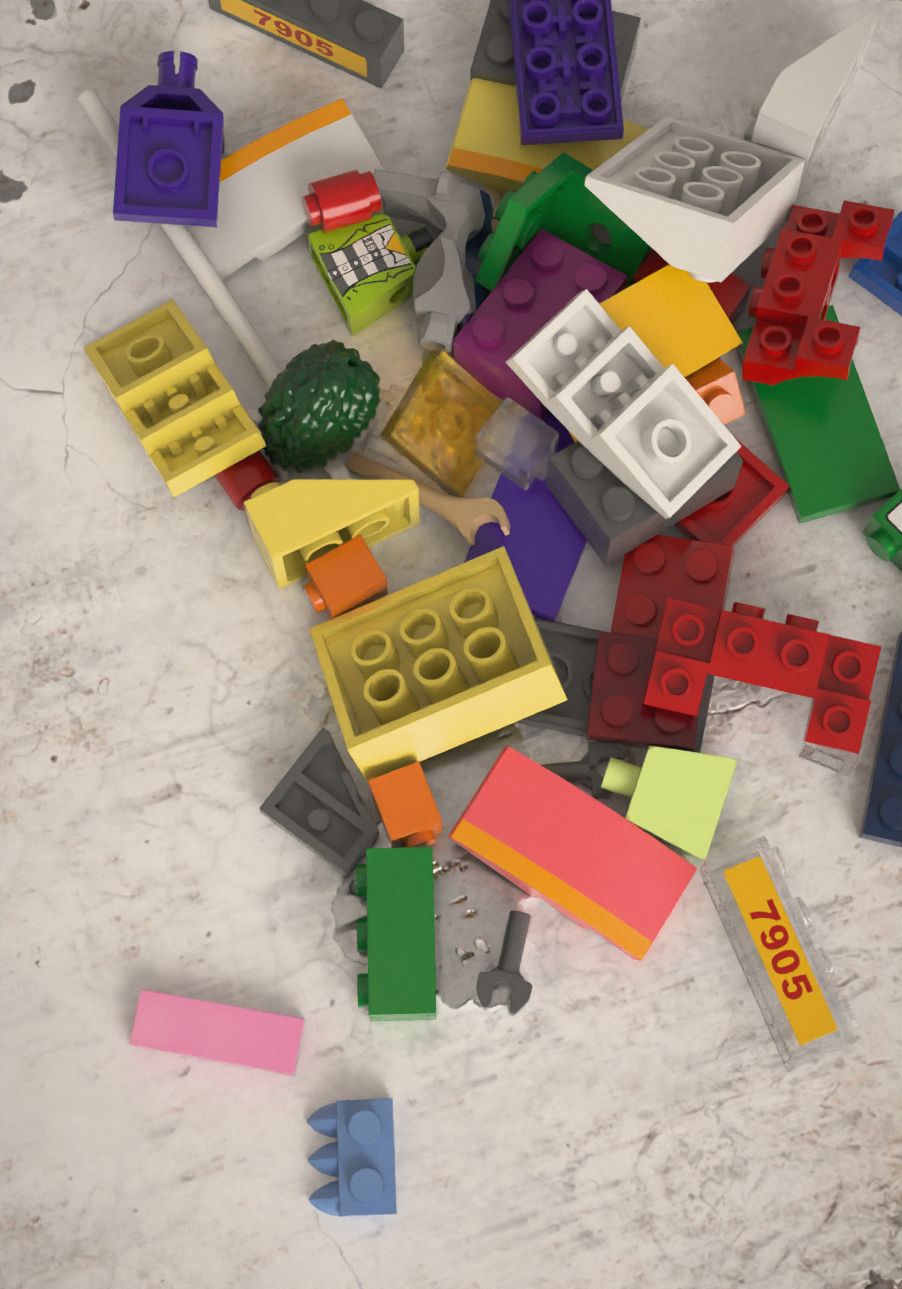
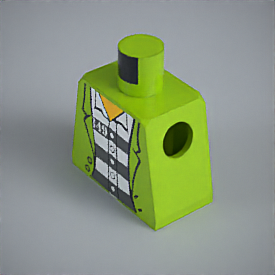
[307,213,434,336]

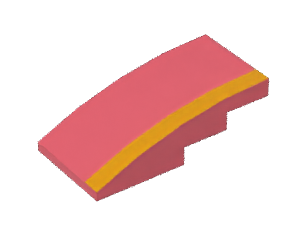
[448,746,697,961]

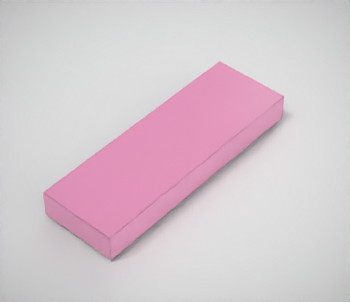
[129,989,305,1076]

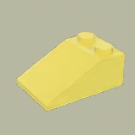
[244,479,420,590]

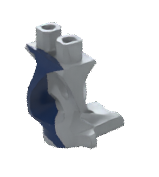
[373,169,495,372]

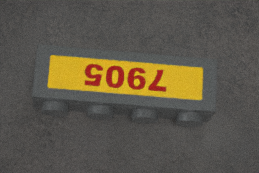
[208,0,404,89]

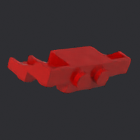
[742,200,894,385]
[643,597,882,754]

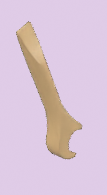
[345,451,510,545]

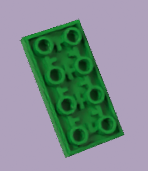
[736,305,900,524]

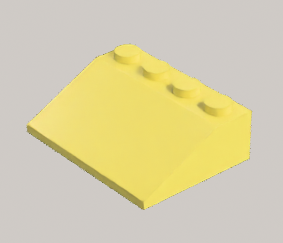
[309,546,567,782]

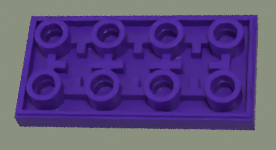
[508,0,624,145]
[464,411,587,622]

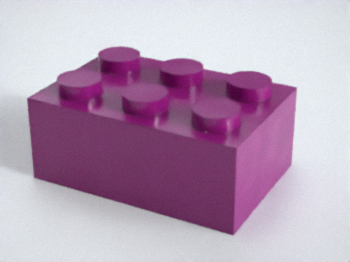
[453,229,628,422]

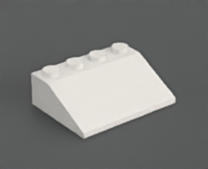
[584,116,805,282]

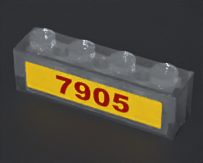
[699,835,858,1073]

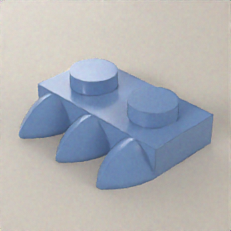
[307,1098,397,1217]

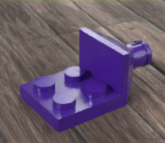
[113,51,225,227]

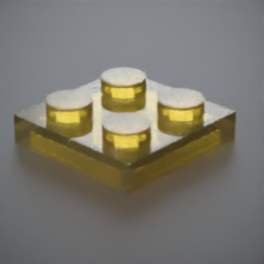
[380,350,512,497]

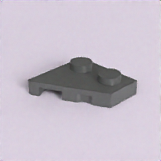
[259,727,379,876]

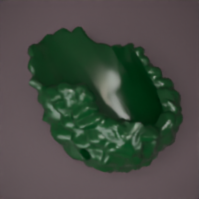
[258,339,381,473]

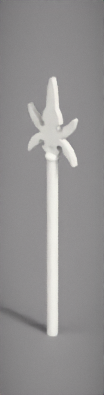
[77,89,352,481]

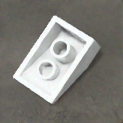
[744,11,878,186]

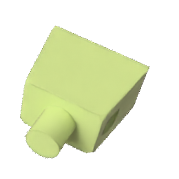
[601,746,738,860]

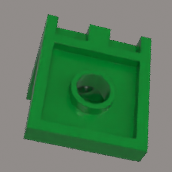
[475,152,652,291]

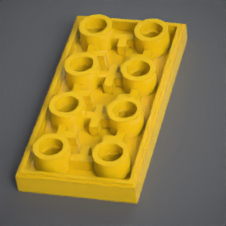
[567,264,743,442]

